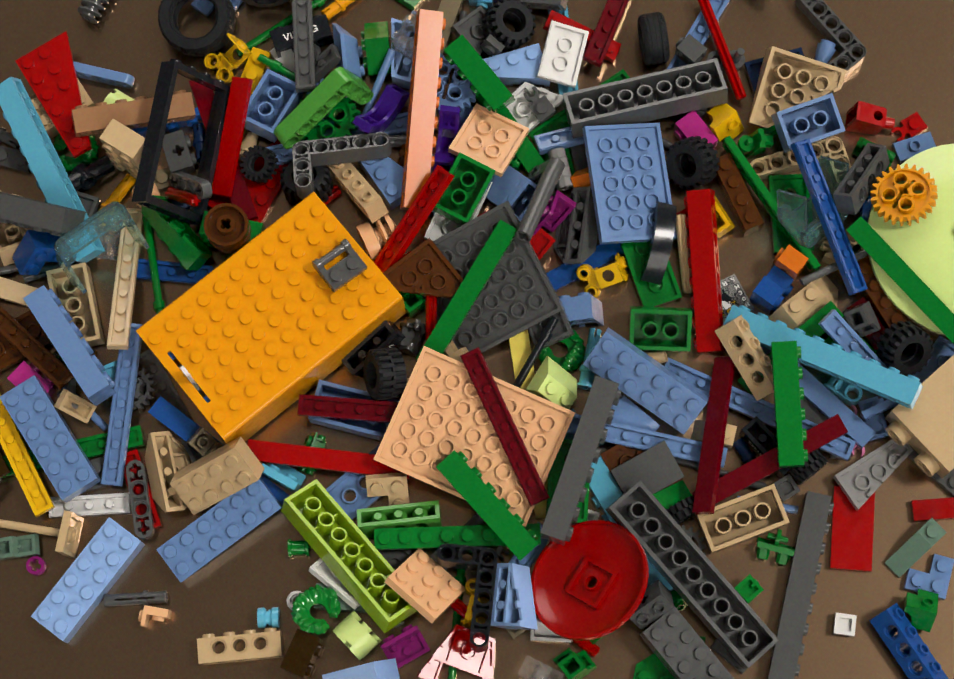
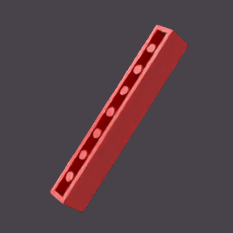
[684,189,725,353]

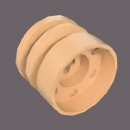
[356,213,397,262]

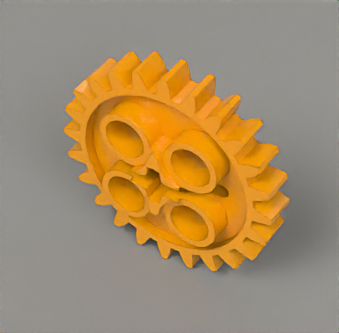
[870,164,938,227]

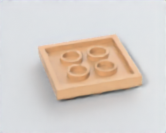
[448,103,529,177]
[385,549,466,623]

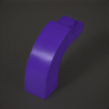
[352,84,410,134]
[433,105,461,172]

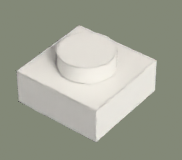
[833,613,857,637]

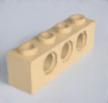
[327,162,388,224]
[715,315,774,401]
[197,628,284,666]

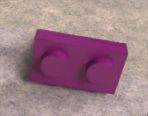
[532,190,577,237]
[380,624,431,669]

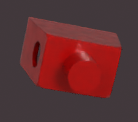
[845,101,895,135]

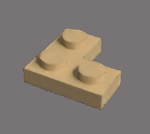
[366,472,410,506]

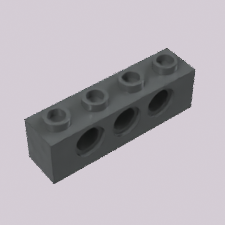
[833,143,890,215]

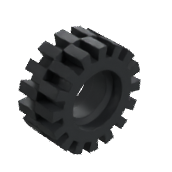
[240,145,279,183]
[789,449,828,485]
[666,496,695,524]

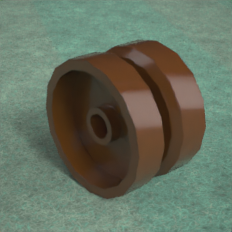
[203,203,252,254]

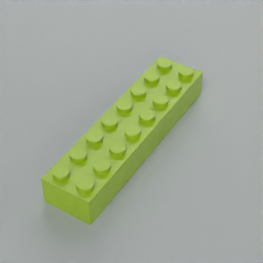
[281,479,417,634]

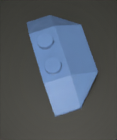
[332,23,365,98]

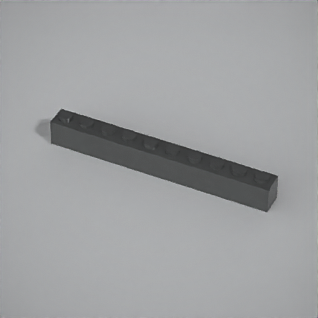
[766,491,834,679]

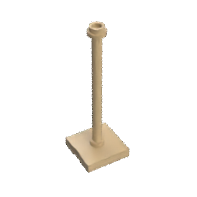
[0,510,84,559]

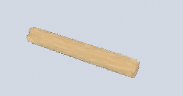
[676,214,693,294]

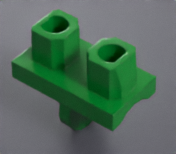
[738,128,774,159]
[756,529,795,565]

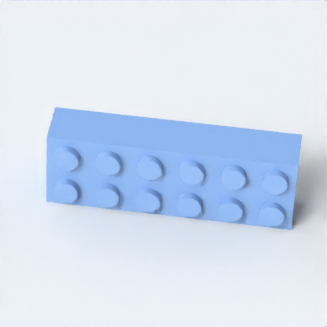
[31,517,145,644]

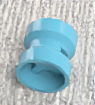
[257,607,280,628]

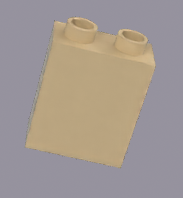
[885,355,954,479]

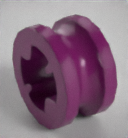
[26,556,46,576]

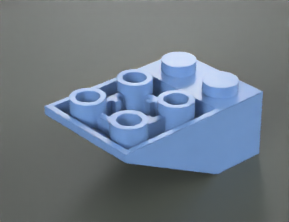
[486,165,537,222]

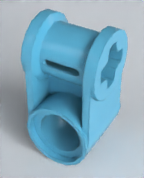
[823,376,863,406]

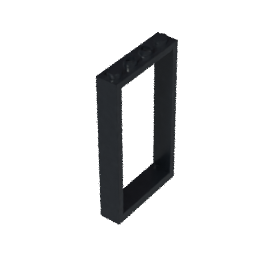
[132,59,230,225]

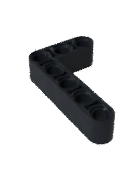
[437,543,497,653]

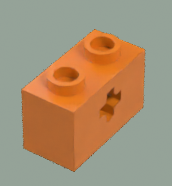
[773,245,809,284]

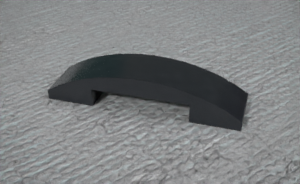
[640,202,677,285]

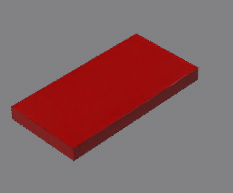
[829,486,875,572]

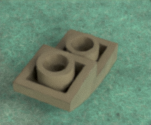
[187,427,222,457]

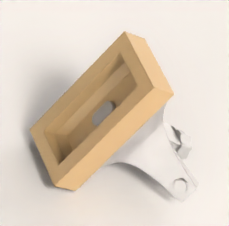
[54,379,97,424]

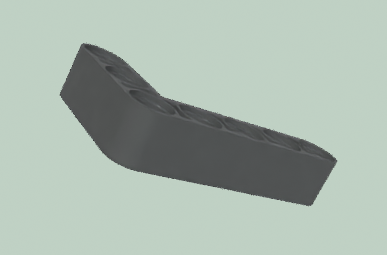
[795,0,867,77]
[292,132,392,199]

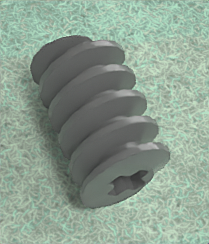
[77,0,109,24]

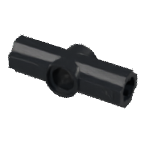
[68,155,115,191]

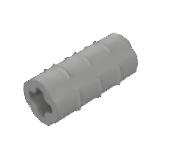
[548,148,573,191]

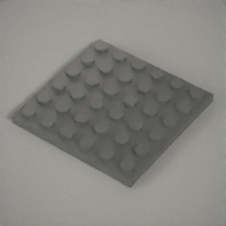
[422,201,564,353]

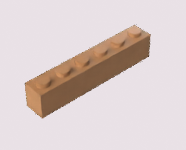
[71,90,196,137]

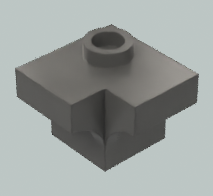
[841,301,881,337]

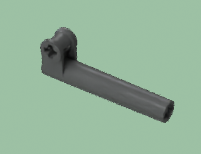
[515,157,565,242]

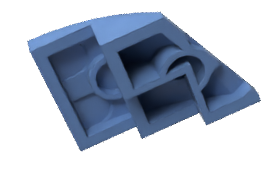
[612,395,660,451]

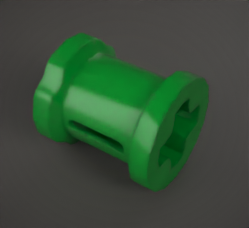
[287,539,310,558]

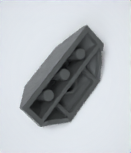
[554,186,598,265]

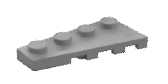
[833,440,913,511]

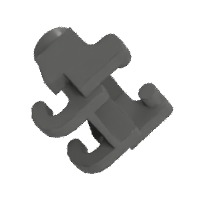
[395,319,426,357]

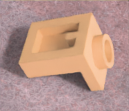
[138,605,172,628]

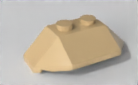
[769,275,838,330]
[145,431,191,513]

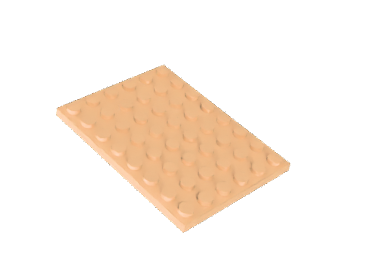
[373,346,576,527]

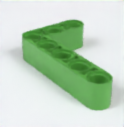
[274,67,374,149]

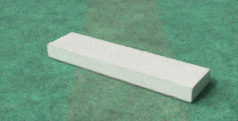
[48,493,131,518]

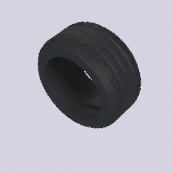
[637,12,670,66]

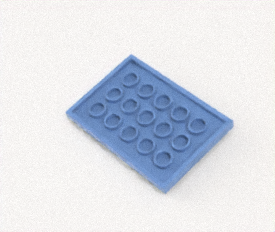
[582,122,677,245]

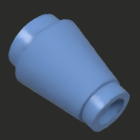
[814,39,836,64]

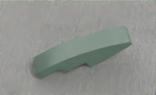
[0,534,40,560]

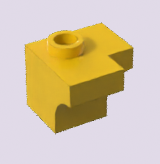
[707,103,744,142]

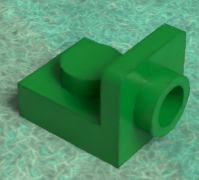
[734,574,764,604]

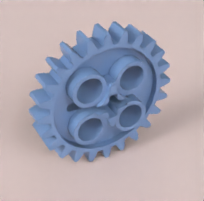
[437,53,479,114]

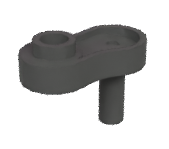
[706,48,745,71]

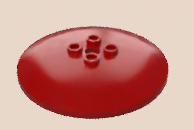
[531,520,649,641]

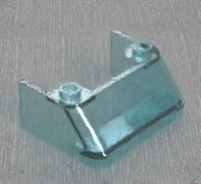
[777,156,849,248]
[54,201,149,294]

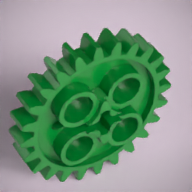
[300,94,359,141]

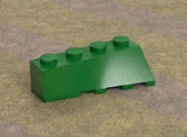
[444,35,515,113]
[141,195,213,271]

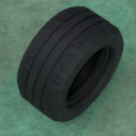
[158,0,236,57]

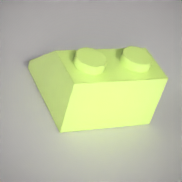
[526,356,577,409]

